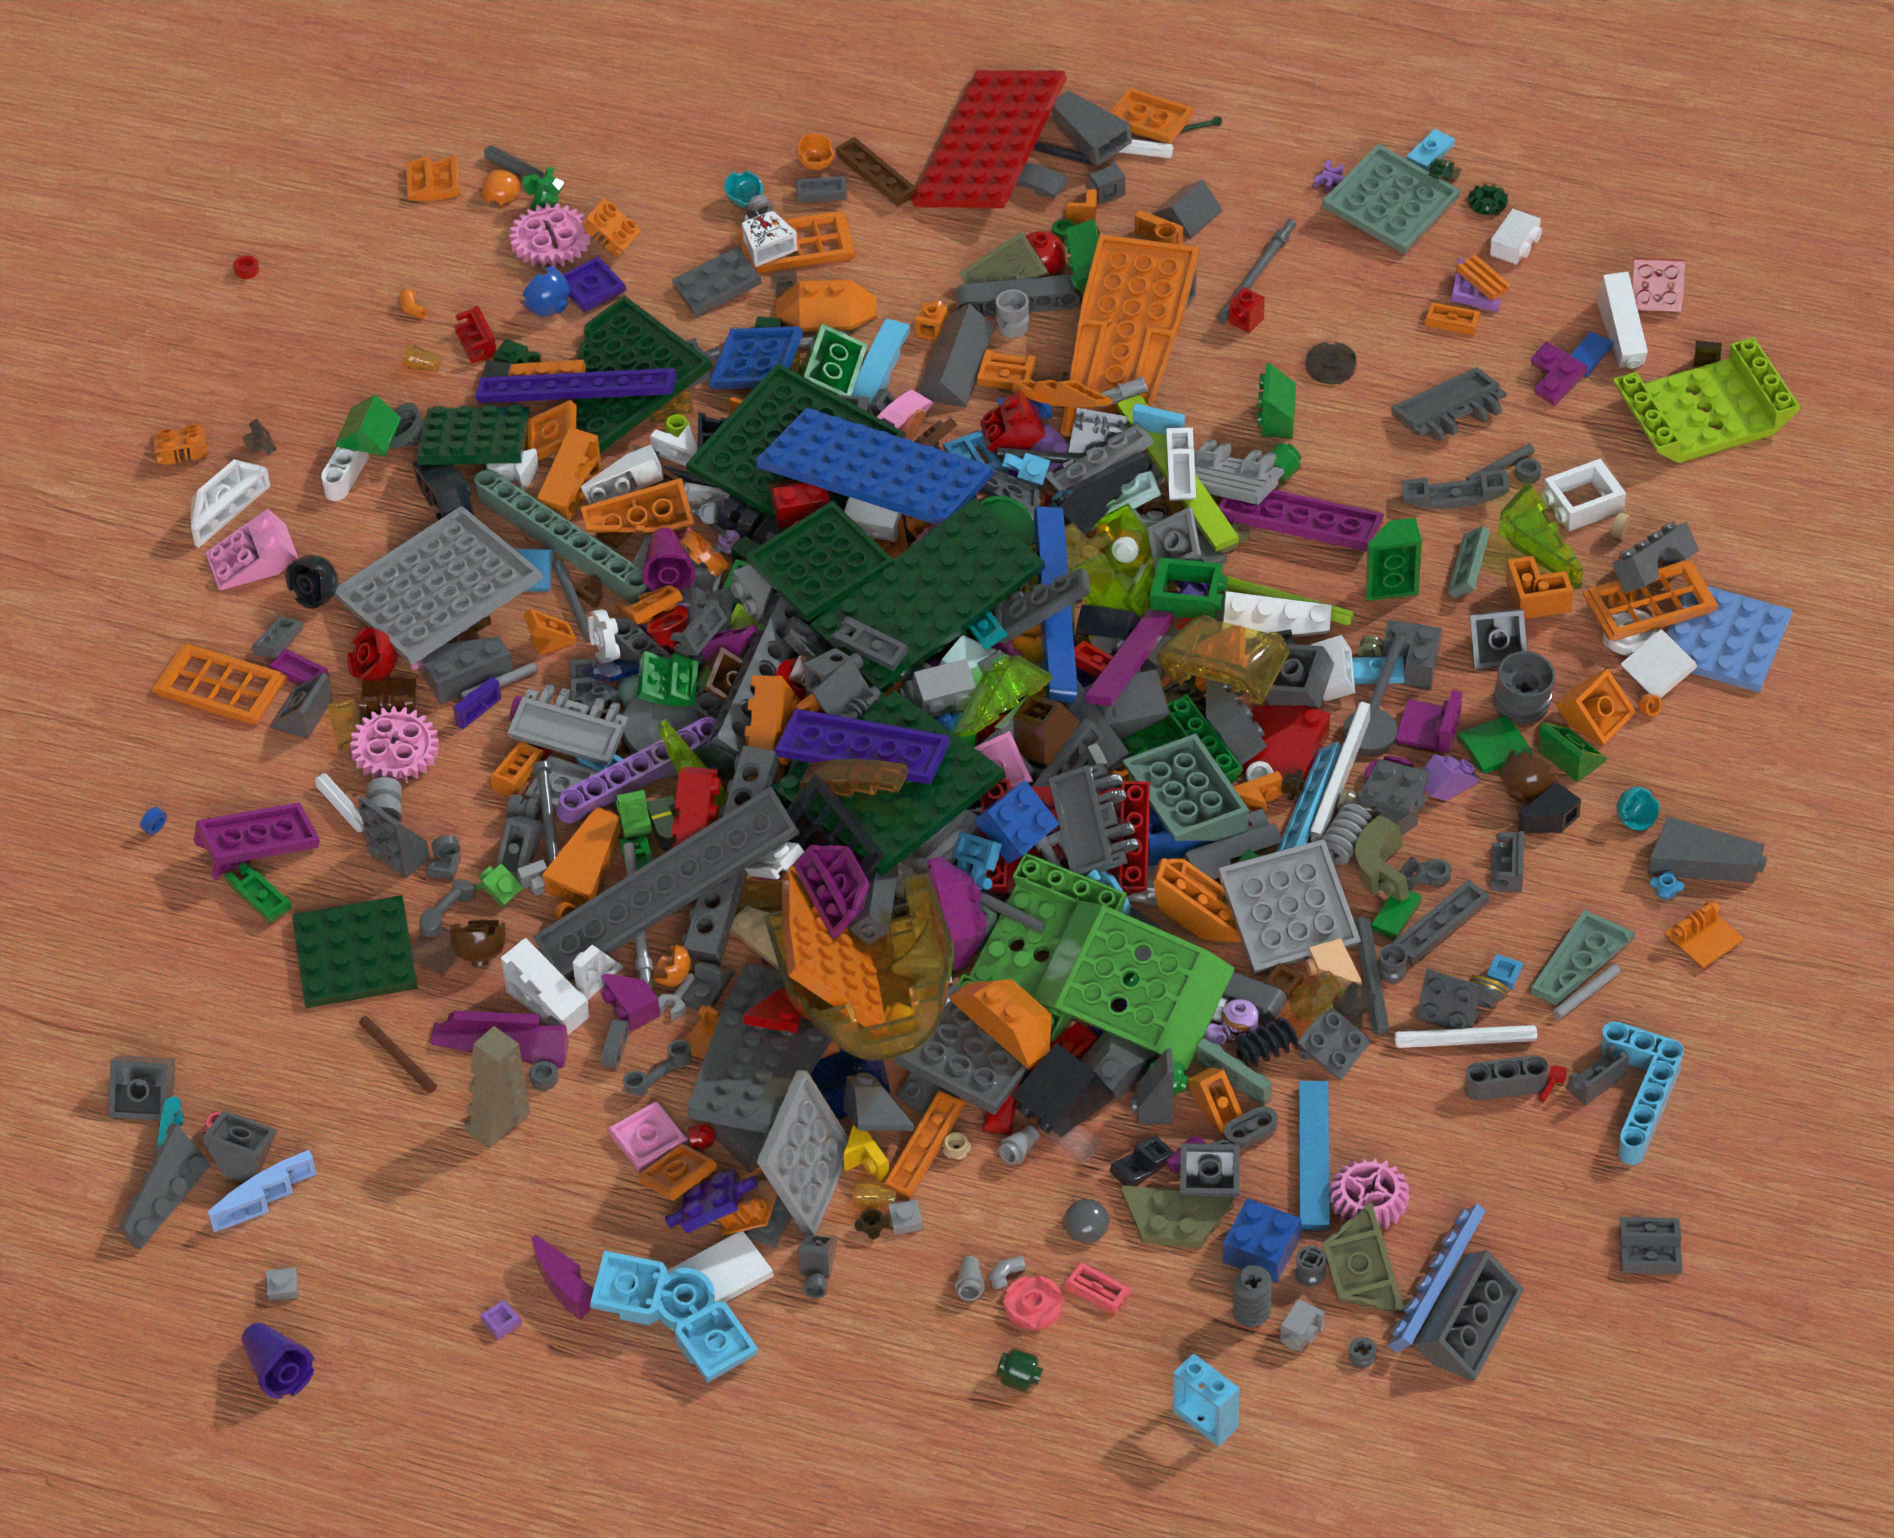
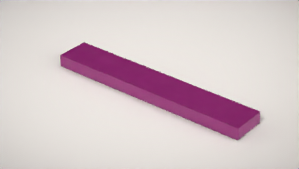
[1086,609,1174,706]

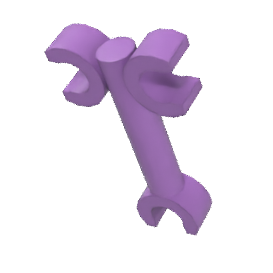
[1314,160,1345,193]

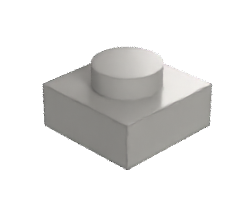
[888,1200,923,1235]
[266,1267,299,1301]

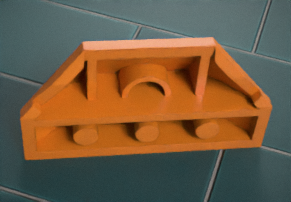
[775,280,877,331]
[1153,858,1242,943]
[949,979,1052,1069]

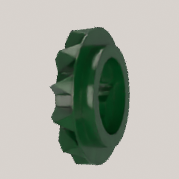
[1468,183,1508,215]

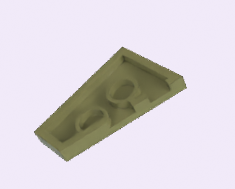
[959,231,1049,284]

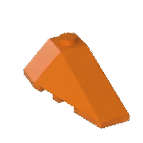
[580,478,695,533]

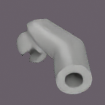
[989,1255,1026,1289]

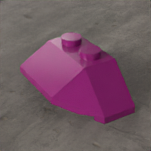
[793,845,869,939]
[927,857,987,971]

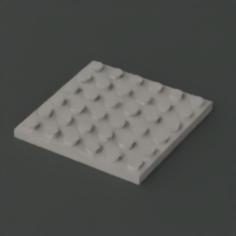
[334,506,543,665]

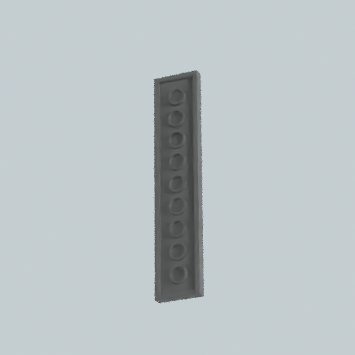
[533,787,800,980]

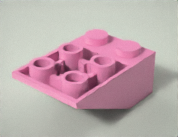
[205,509,298,590]

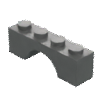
[1612,521,1699,593]

